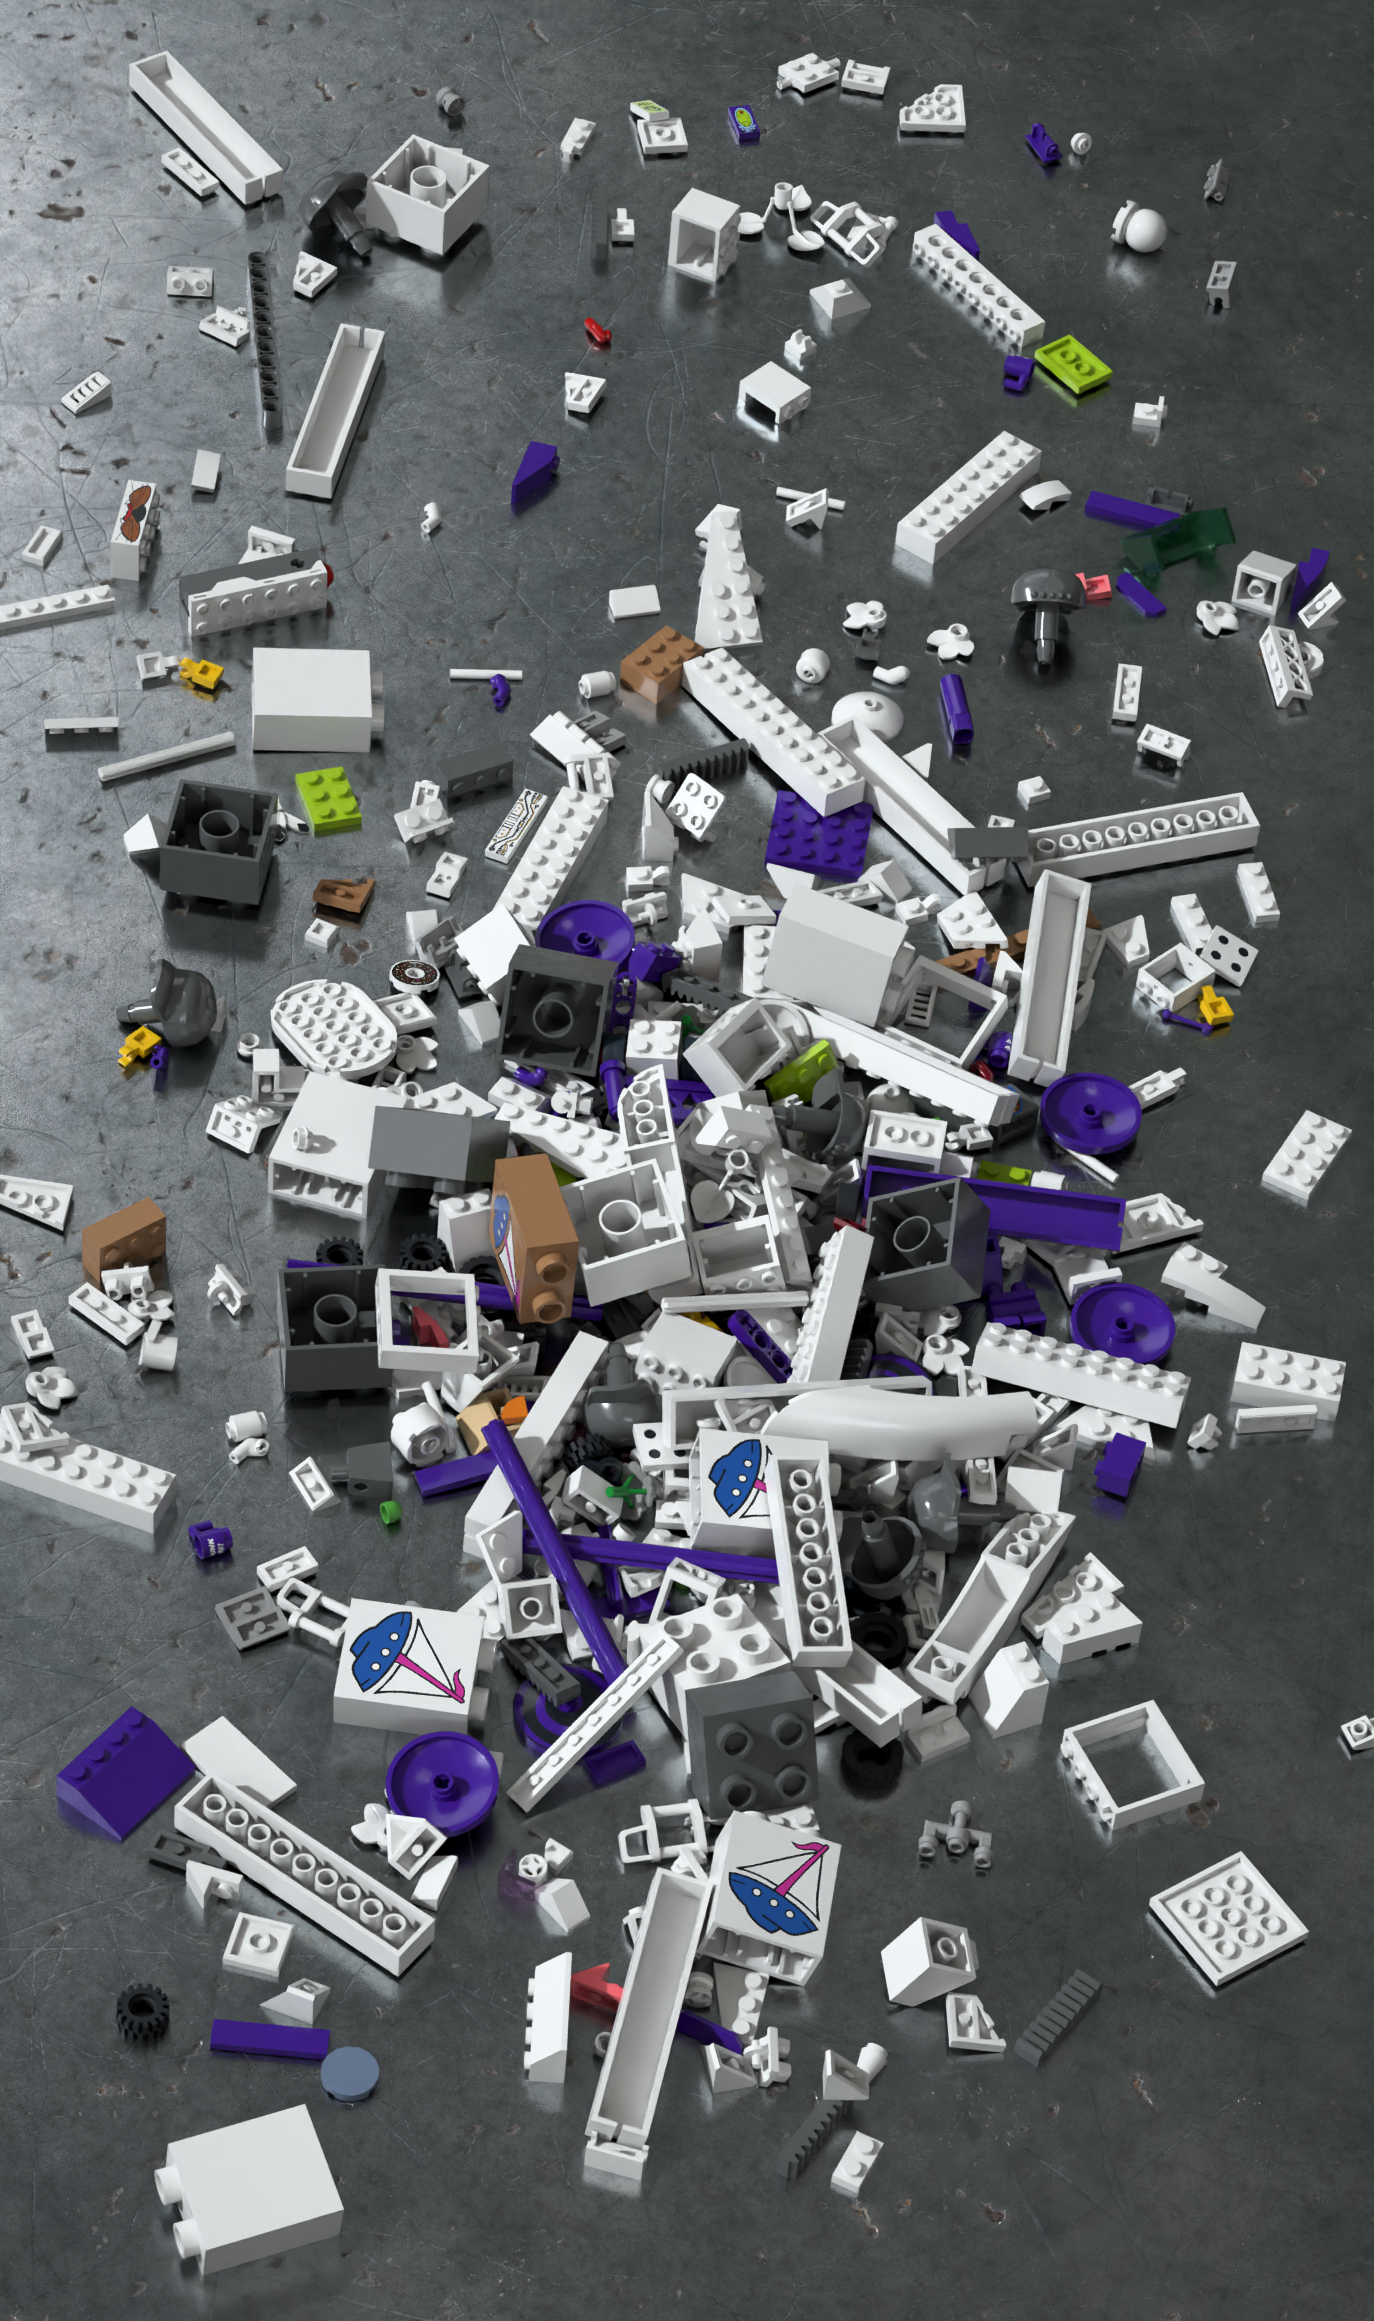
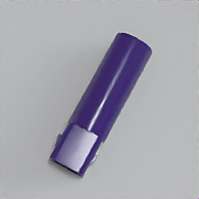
[940,674,974,744]

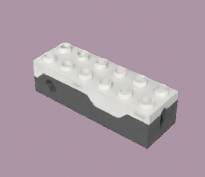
[179,548,334,637]

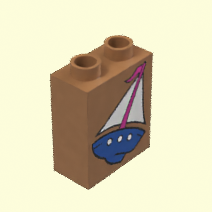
[488,1153,579,1324]

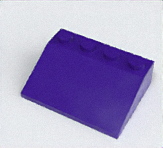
[56,1706,196,1841]

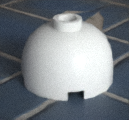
[867,1084,915,1122]

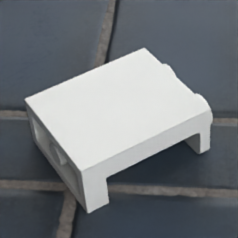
[738,361,811,424]

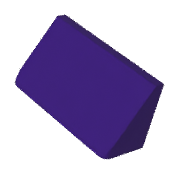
[968,957,994,1012]

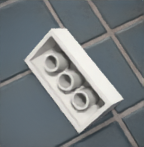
[524,1952,572,2083]

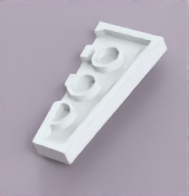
[1021,1552,1124,1639]

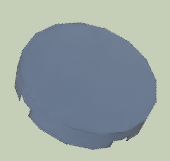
[320,2046,379,2102]

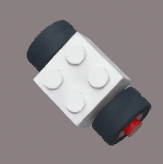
[599,1019,703,1082]

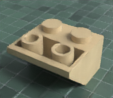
[456,1387,523,1456]

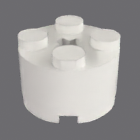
[391,1402,454,1467]

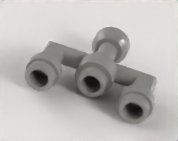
[918,1801,994,1868]

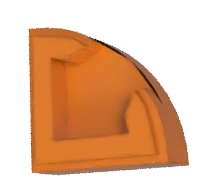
[501,1396,528,1425]

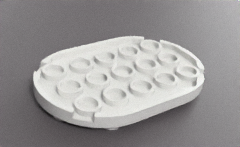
[271,979,398,1080]

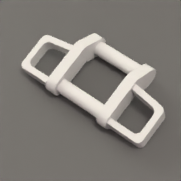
[810,201,885,268]
[277,1578,350,1647]
[618,1798,729,1864]

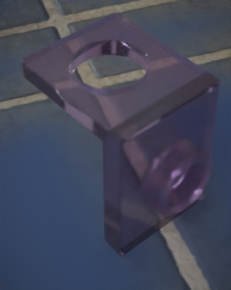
[497,1848,536,1903]

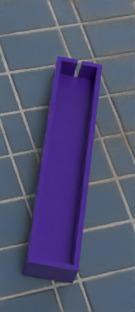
[861,1165,1127,1252]

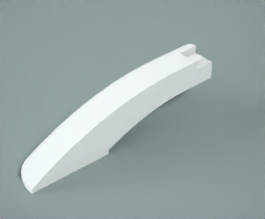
[617,1064,703,1304]
[760,1385,1037,1461]
[905,1510,1076,1705]

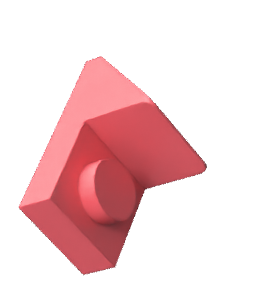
[570,1963,623,2013]

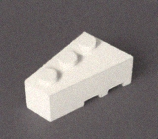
[1042,1588,1143,1665]

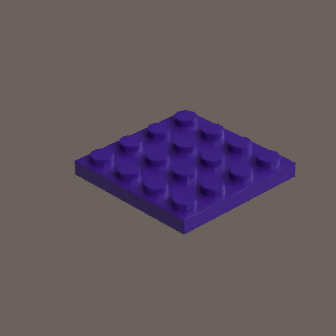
[764,790,874,878]

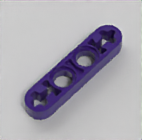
[608,972,637,1042]
[728,1310,793,1384]

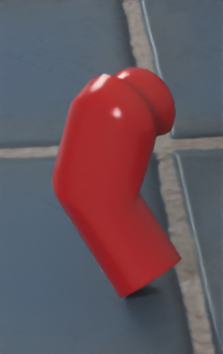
[584,317,612,343]

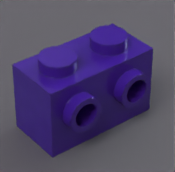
[624,941,682,982]
[1094,1432,1146,1497]

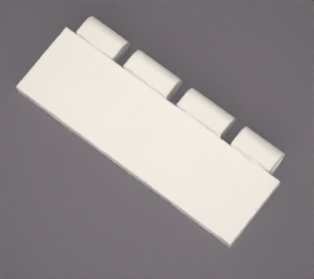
[530,711,621,782]

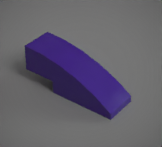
[934,210,980,262]
[1290,548,1330,610]

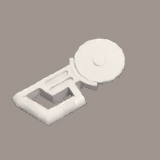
[902,1582,942,1650]

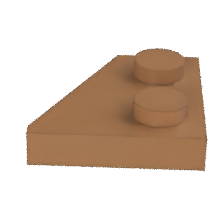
[312,879,375,913]

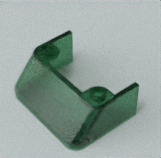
[1119,507,1237,577]

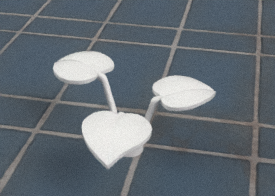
[738,182,825,251]
[689,1108,802,1224]

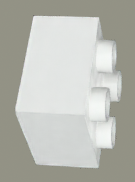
[366,135,490,255]
[560,1158,692,1307]
[639,1594,791,1743]

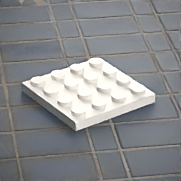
[1149,1851,1309,1986]

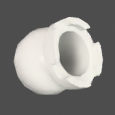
[1111,200,1167,253]

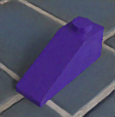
[511,441,560,503]

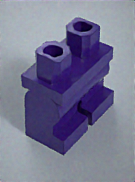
[986,1281,1047,1336]

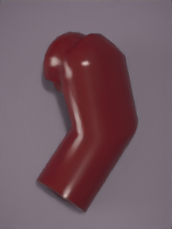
[969,1060,995,1083]

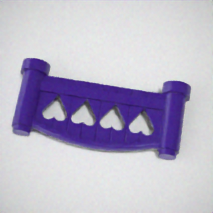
[600,1059,716,1126]

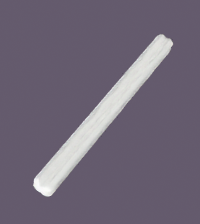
[98,731,236,782]
[661,1290,809,1313]

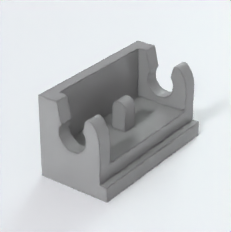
[1206,261,1239,309]
[415,916,467,969]

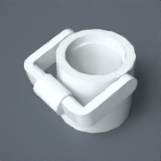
[139,1319,178,1371]

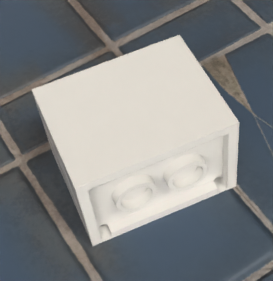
[668,188,741,282]
[454,903,536,1008]
[683,998,793,1098]
[861,1110,947,1189]
[691,1215,787,1313]
[634,1311,737,1395]

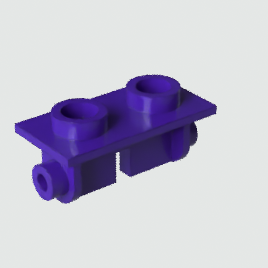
[1025,123,1063,163]

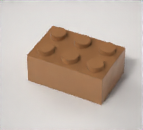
[620,625,703,704]
[82,1197,166,1284]

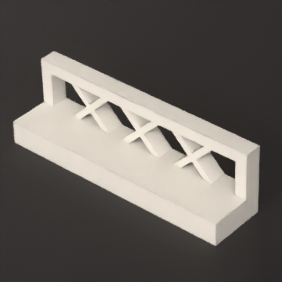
[1259,625,1313,708]

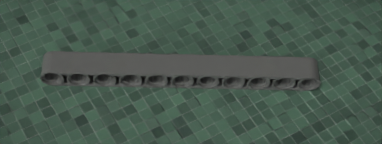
[247,251,282,430]

